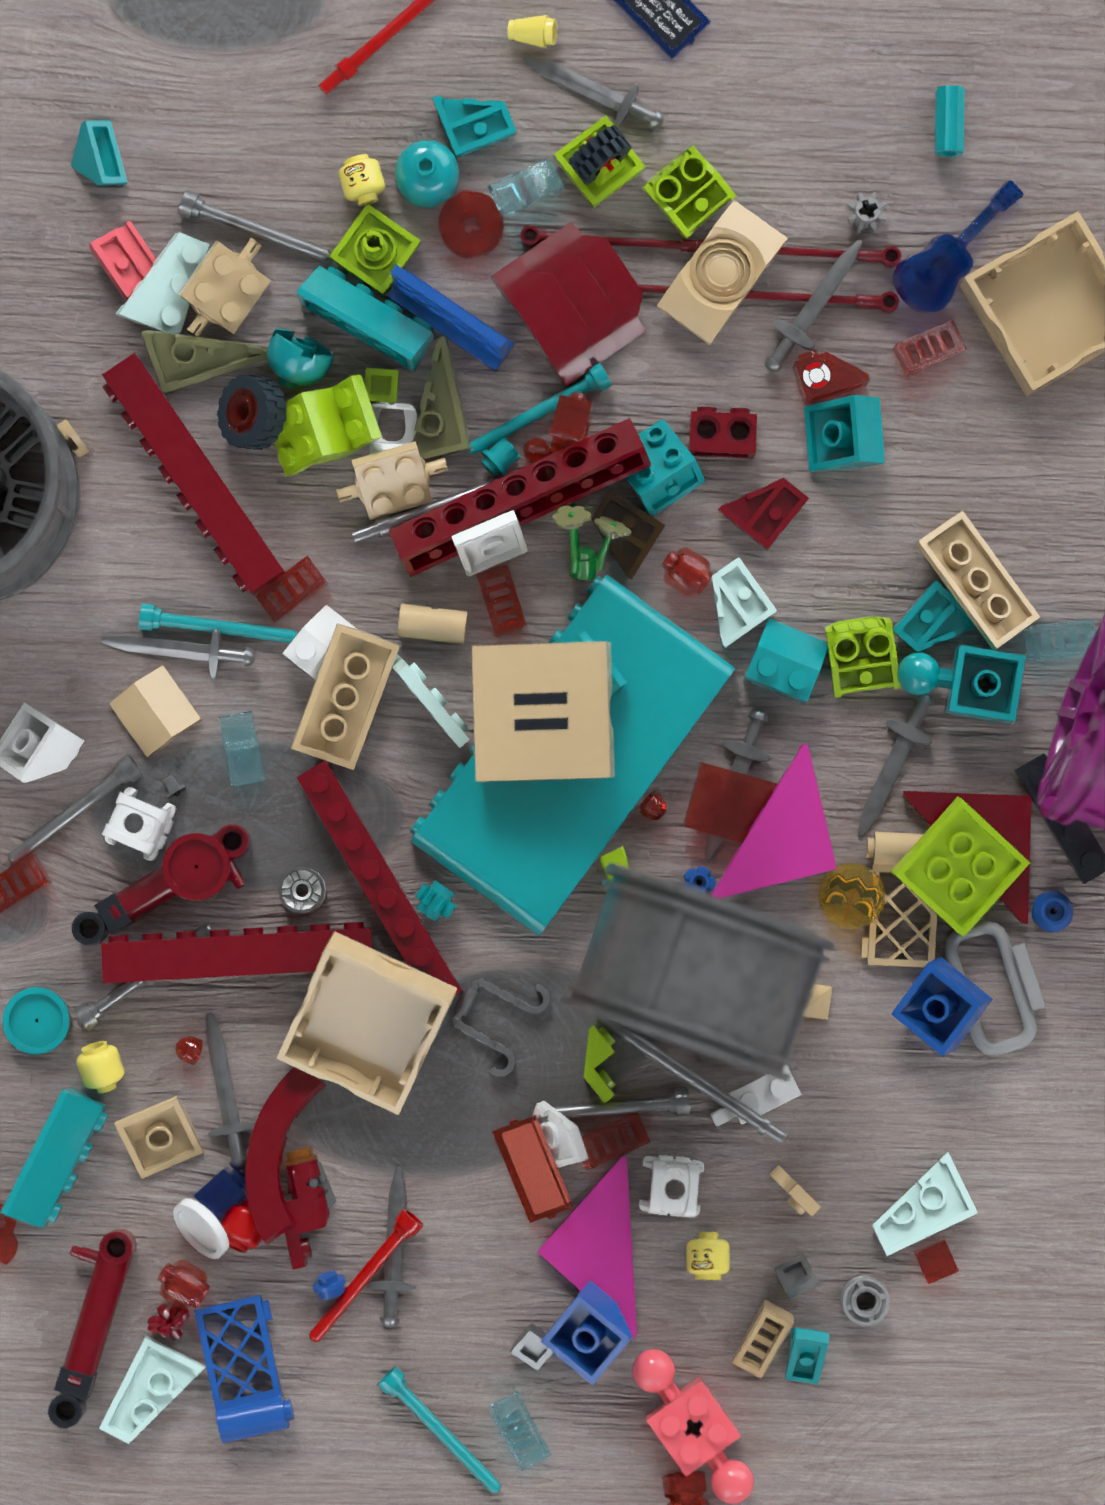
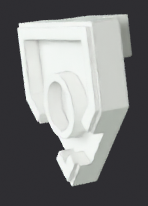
[533,1101,588,1169]

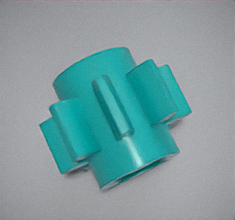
[415,880,457,922]

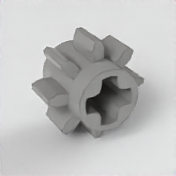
[847,192,887,234]

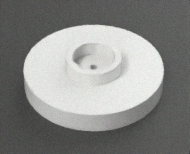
[173,1199,229,1259]

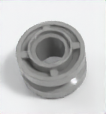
[840,1275,890,1326]

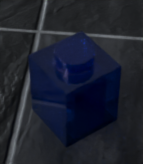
[193,1167,247,1219]

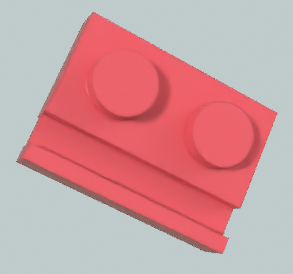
[89,221,156,302]

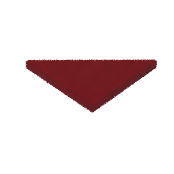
[902,791,1032,924]

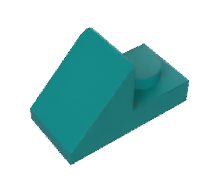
[785,1328,829,1385]

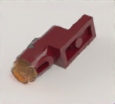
[284,1146,336,1270]

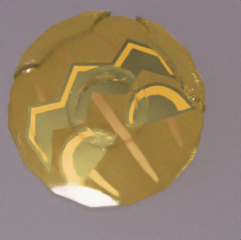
[818,862,886,929]

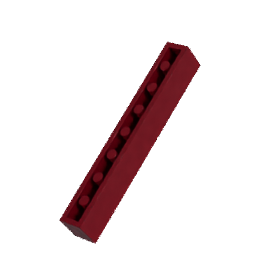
[102,352,286,596]
[296,760,463,996]
[101,922,372,983]

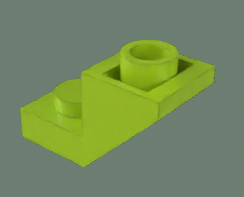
[583,1025,616,1103]

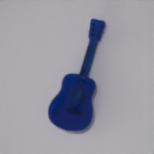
[893,180,1023,313]

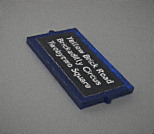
[613,0,711,60]

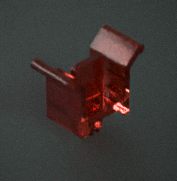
[548,392,592,455]

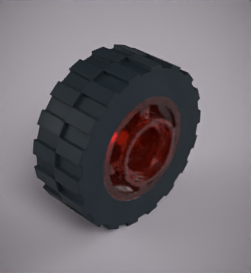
[217,374,287,450]

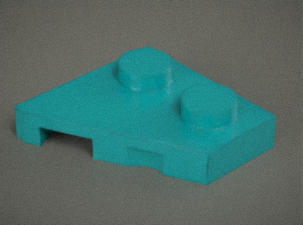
[432,96,517,159]
[893,580,976,652]

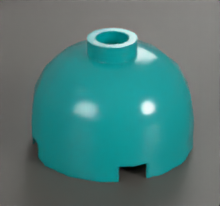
[394,140,460,208]
[267,328,335,389]

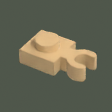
[769,1165,821,1217]

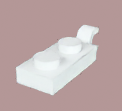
[710,1065,802,1126]

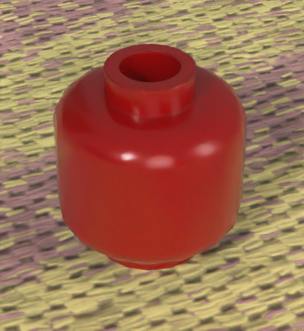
[221,1200,262,1253]

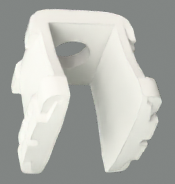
[102,787,177,861]
[639,1155,704,1218]

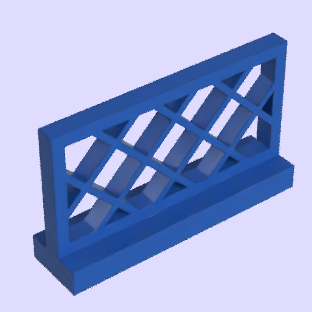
[387,265,514,372]

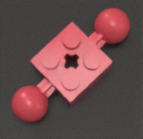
[632,1349,754,1504]

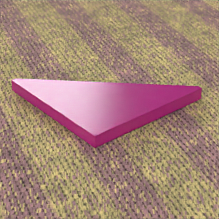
[711,744,837,899]
[537,1155,637,1339]

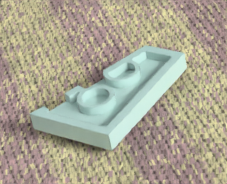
[99,1336,206,1444]

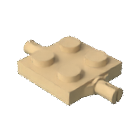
[178,238,271,337]
[336,441,448,520]

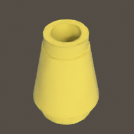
[508,15,557,48]

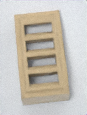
[732,1300,794,1379]

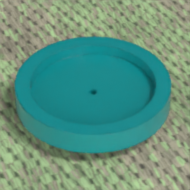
[2,987,71,1054]

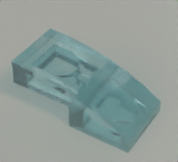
[487,159,565,216]
[219,711,266,787]

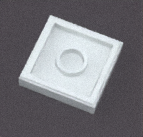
[452,510,528,577]

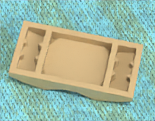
[657,200,788,345]

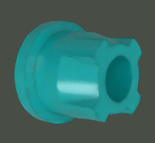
[481,437,521,477]

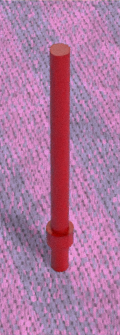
[318,0,435,95]

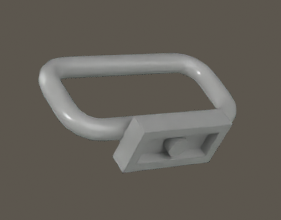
[944,921,1046,1056]

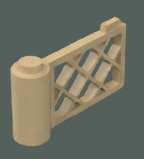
[861,832,937,968]

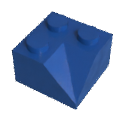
[891,957,993,1057]
[540,1280,633,1385]

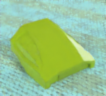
[641,145,737,239]
[824,616,901,698]

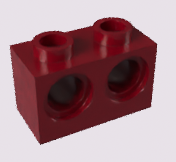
[688,406,757,459]

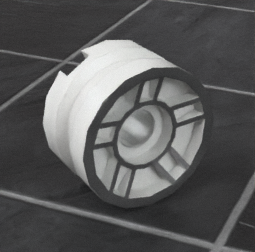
[278,867,327,914]

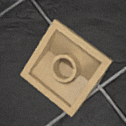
[109,665,202,758]
[114,1096,203,1179]

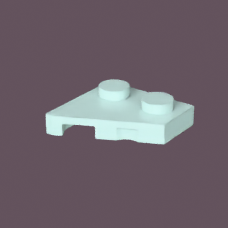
[711,557,777,649]

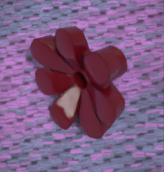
[147,1302,190,1341]

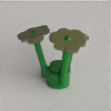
[552,503,632,580]

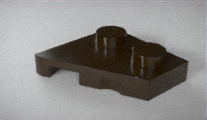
[591,491,665,580]

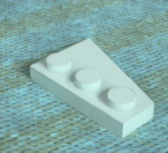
[115,232,209,334]
[392,654,470,748]
[872,1152,978,1257]

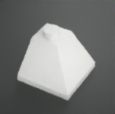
[282,605,357,681]
[0,702,84,783]

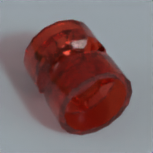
[662,1470,709,1505]

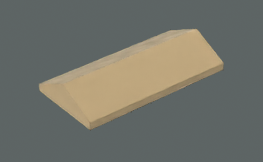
[915,511,1040,650]
[291,623,400,770]

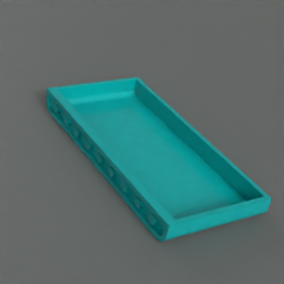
[409,575,736,936]

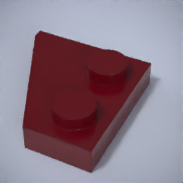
[718,477,809,550]

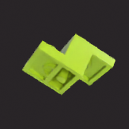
[274,374,382,477]

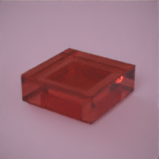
[914,1239,959,1285]

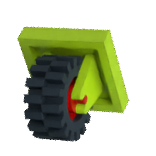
[554,115,646,209]

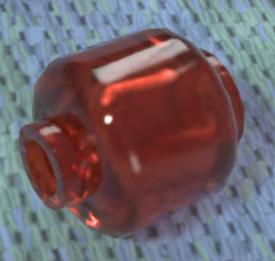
[661,547,713,596]
[157,1259,210,1310]

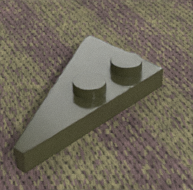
[142,330,268,394]
[414,336,472,461]

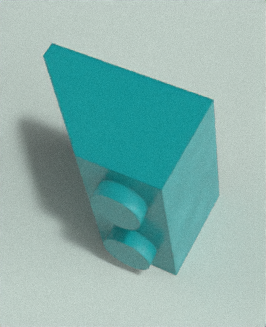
[804,395,885,472]
[743,618,828,705]

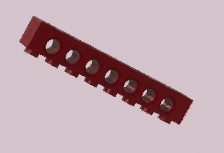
[389,418,652,577]

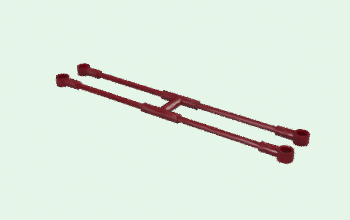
[520,225,901,314]

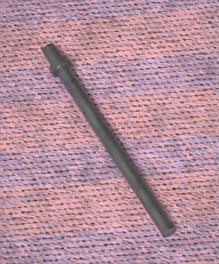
[596,1016,788,1145]

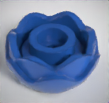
[1031,890,1073,933]

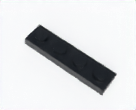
[1014,753,1105,884]

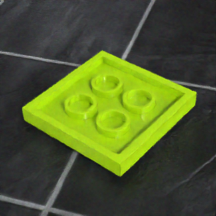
[891,797,1030,938]

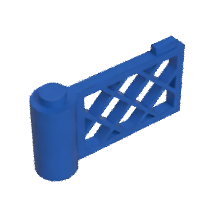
[194,1295,295,1444]

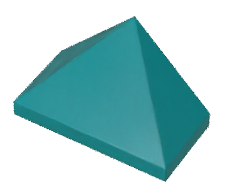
[71,120,128,186]

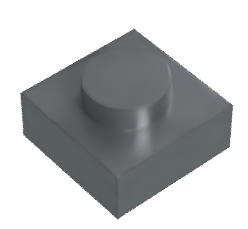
[774,1253,820,1300]
[510,1323,553,1371]

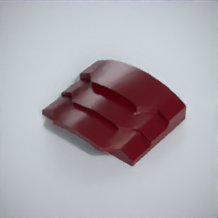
[490,222,646,387]

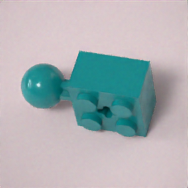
[897,645,1026,725]

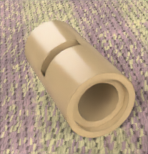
[398,604,468,645]

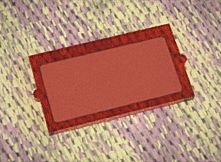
[492,1115,574,1223]

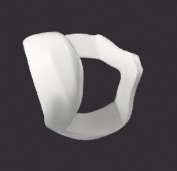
[369,402,418,455]

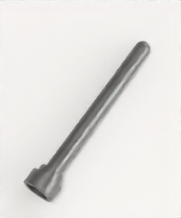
[178,190,331,262]
[8,754,144,864]
[74,923,213,1031]
[529,1088,690,1121]

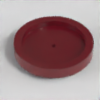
[162,833,231,900]

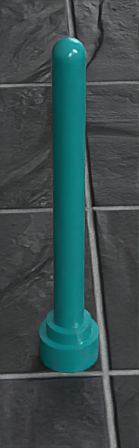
[468,363,612,455]
[139,603,298,643]
[377,1366,501,1493]

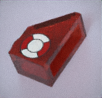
[792,350,870,405]

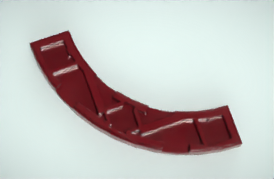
[245,1067,326,1245]

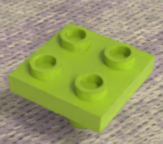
[329,203,422,297]

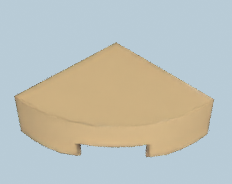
[57,419,89,457]

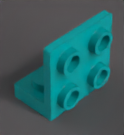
[625,419,706,517]

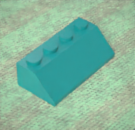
[296,266,434,372]
[0,1087,108,1228]

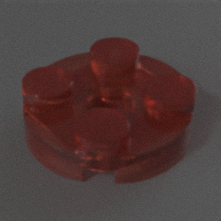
[439,190,504,258]

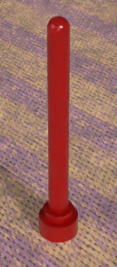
[309,1208,424,1342]

